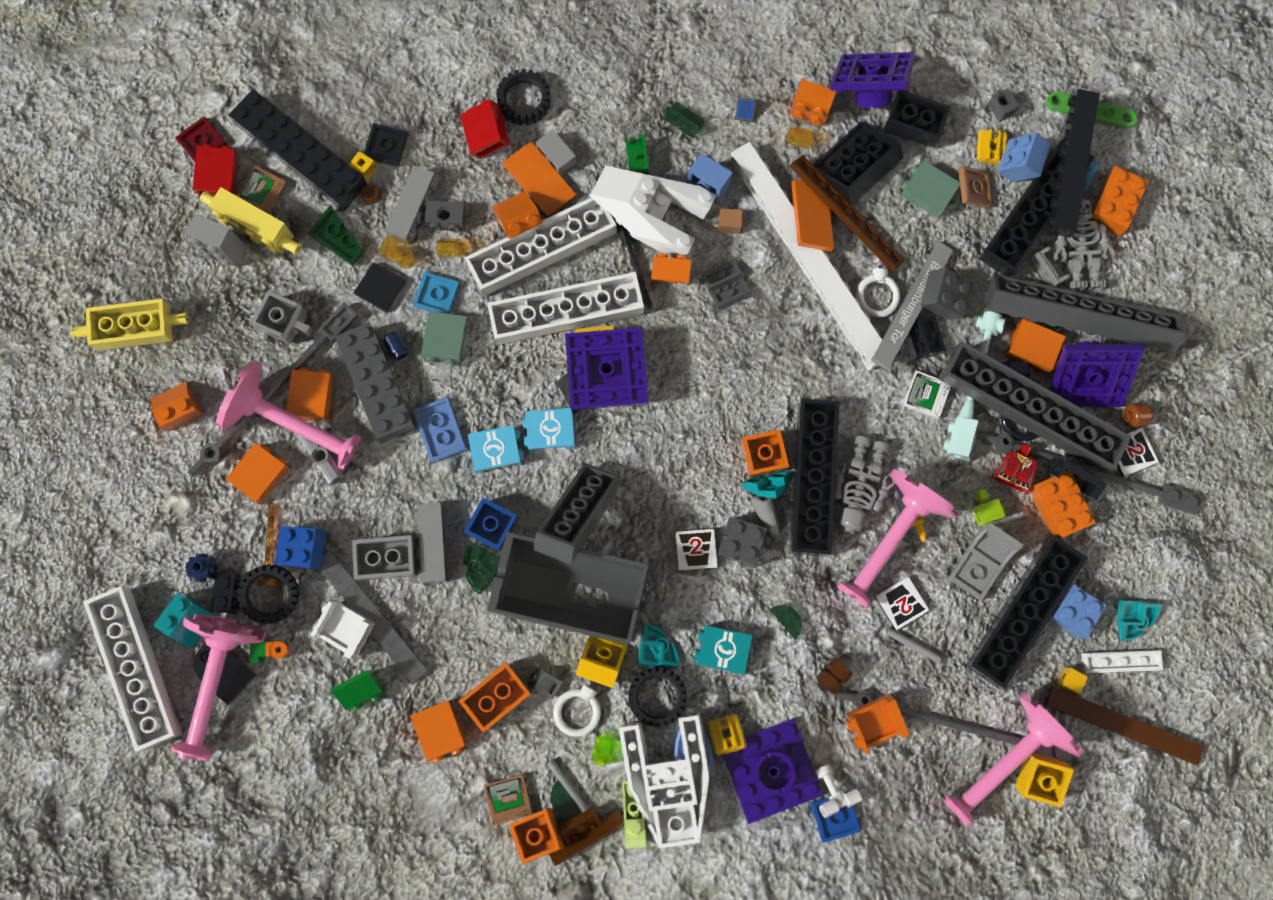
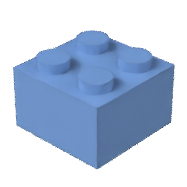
[998,132,1051,182]
[687,153,732,204]
[1049,584,1106,639]

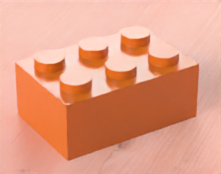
[1089,166,1149,236]
[1030,471,1096,538]
[459,662,532,733]

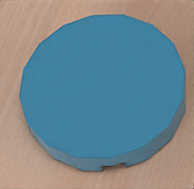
[1082,161,1101,197]

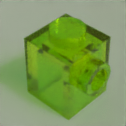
[591,735,616,767]

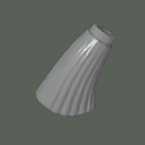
[751,496,782,537]

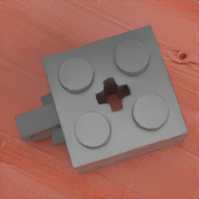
[250,290,312,345]

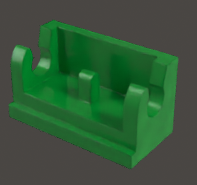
[626,134,649,175]

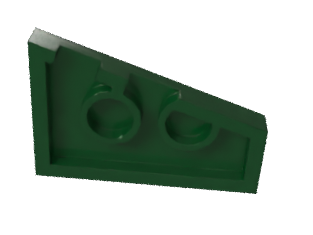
[307,205,364,267]

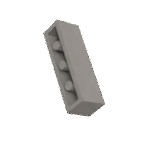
[385,165,438,245]
[415,503,448,584]

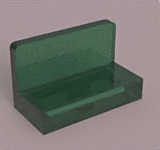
[664,102,705,139]

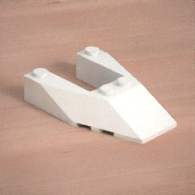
[590,166,716,258]
[619,713,709,849]

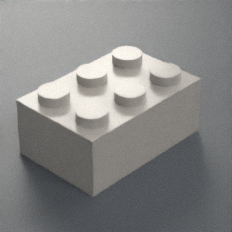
[185,214,247,267]
[352,535,417,581]

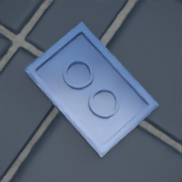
[412,397,468,463]

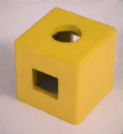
[349,151,377,181]
[1056,667,1088,695]

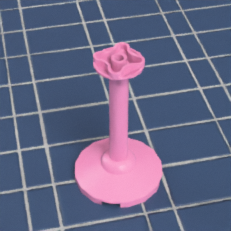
[216,360,362,470]
[837,469,960,609]
[172,614,267,761]
[944,691,1085,827]

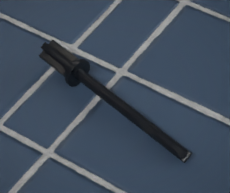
[616,223,653,309]

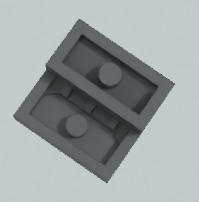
[701,260,752,310]

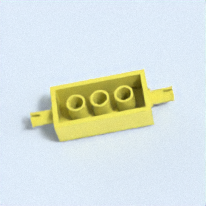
[200,187,302,255]
[71,299,189,351]

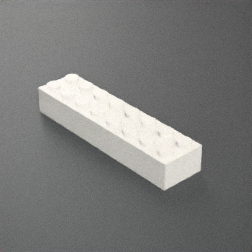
[464,198,617,297]
[487,272,644,345]
[83,586,182,752]

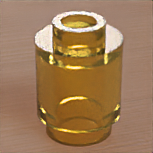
[786,127,814,149]
[436,238,464,258]

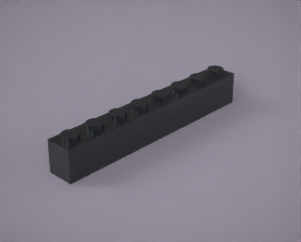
[1046,89,1100,238]

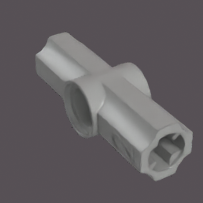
[300,436,345,485]

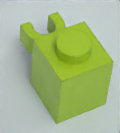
[972,488,1006,526]

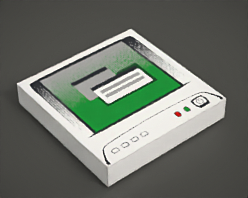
[902,370,951,419]

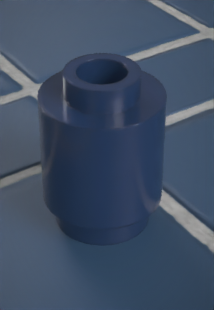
[383,331,409,361]
[1002,360,1031,377]

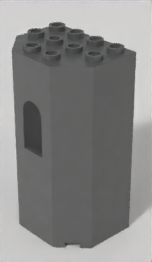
[487,532,651,646]

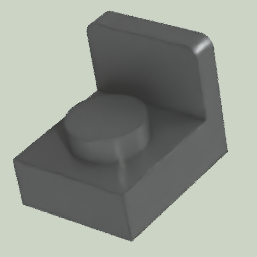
[528,668,563,700]

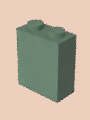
[901,160,960,219]
[421,311,468,366]

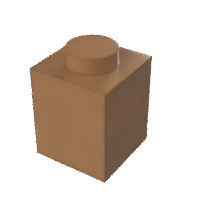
[718,208,745,234]

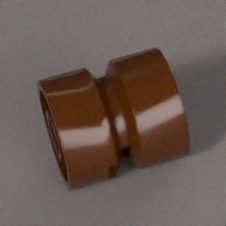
[815,657,853,695]

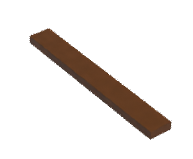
[789,155,905,272]
[1045,687,1204,766]

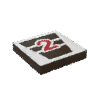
[675,529,717,571]

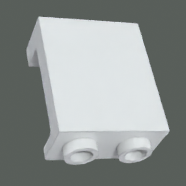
[311,600,376,659]

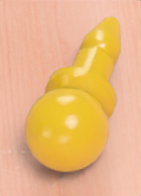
[912,515,926,542]

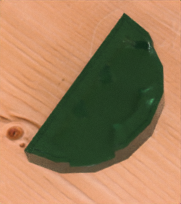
[769,605,802,640]
[550,780,582,817]

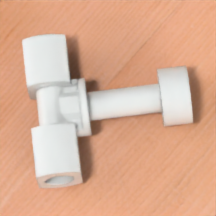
[816,764,862,818]

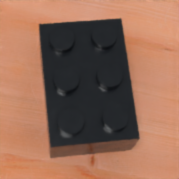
[883,90,951,148]

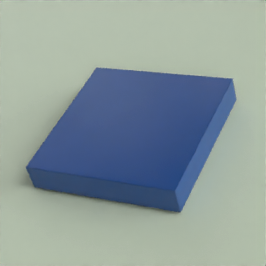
[810,791,861,843]

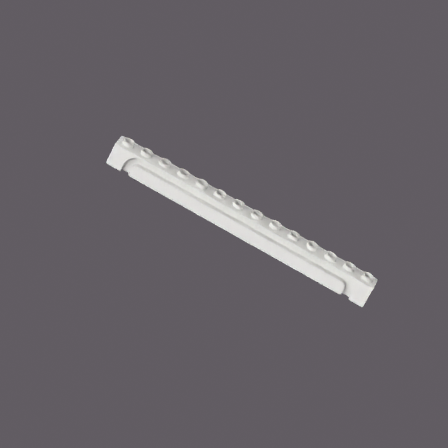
[730,142,882,371]

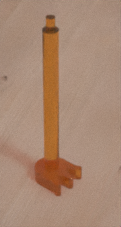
[258,503,280,587]

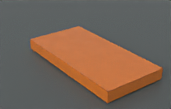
[502,141,577,218]
[791,179,834,252]

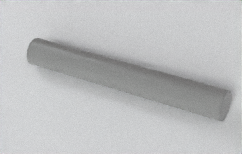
[886,627,942,663]
[547,759,589,812]

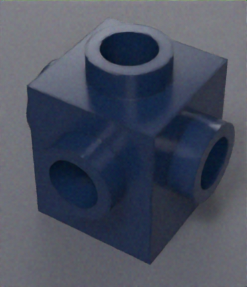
[185,554,217,582]

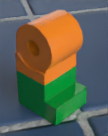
[250,641,291,664]

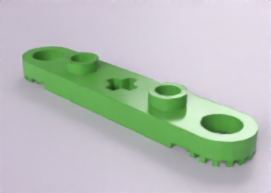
[1046,92,1137,129]

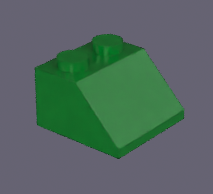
[331,670,386,712]

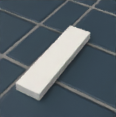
[1081,650,1164,673]

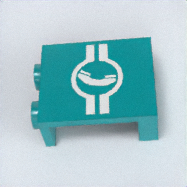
[694,625,752,675]

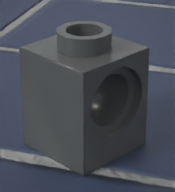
[988,88,1019,122]

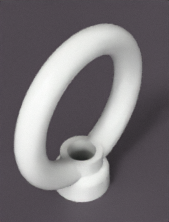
[856,268,901,318]
[553,684,601,737]

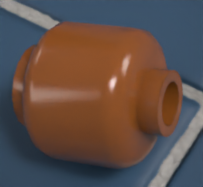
[1122,402,1154,428]

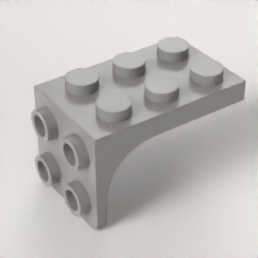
[947,523,1024,601]

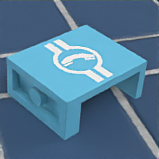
[523,408,575,453]
[468,425,524,474]

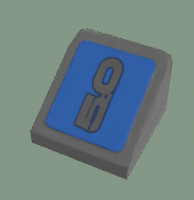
[734,97,756,122]

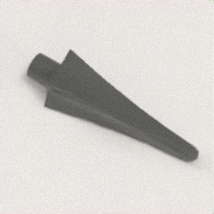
[891,490,913,543]

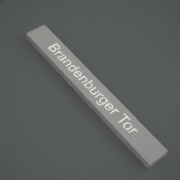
[871,241,954,370]

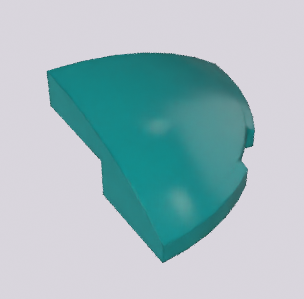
[741,472,794,498]
[1117,599,1162,641]
[637,623,680,668]

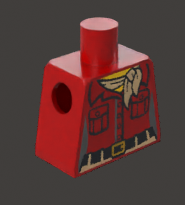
[991,444,1037,493]

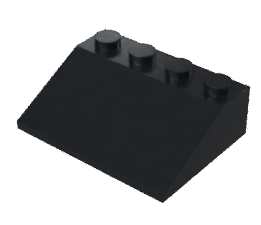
[813,121,904,205]

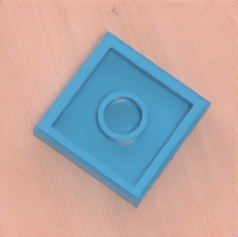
[412,271,461,314]

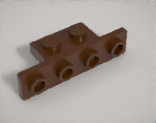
[549,807,624,866]

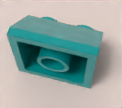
[153,592,217,649]

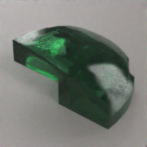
[463,541,500,594]

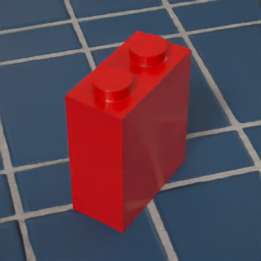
[460,99,510,159]
[192,144,239,196]

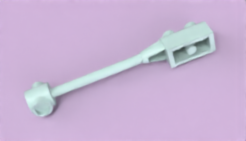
[943,311,1006,462]

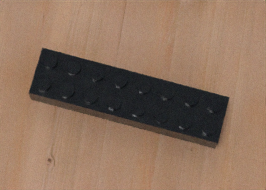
[228,89,368,212]
[978,139,1095,277]
[789,398,840,557]
[965,535,1088,689]

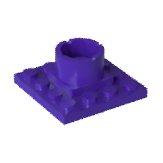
[830,52,915,108]
[565,327,648,410]
[1050,341,1145,407]
[722,718,823,824]

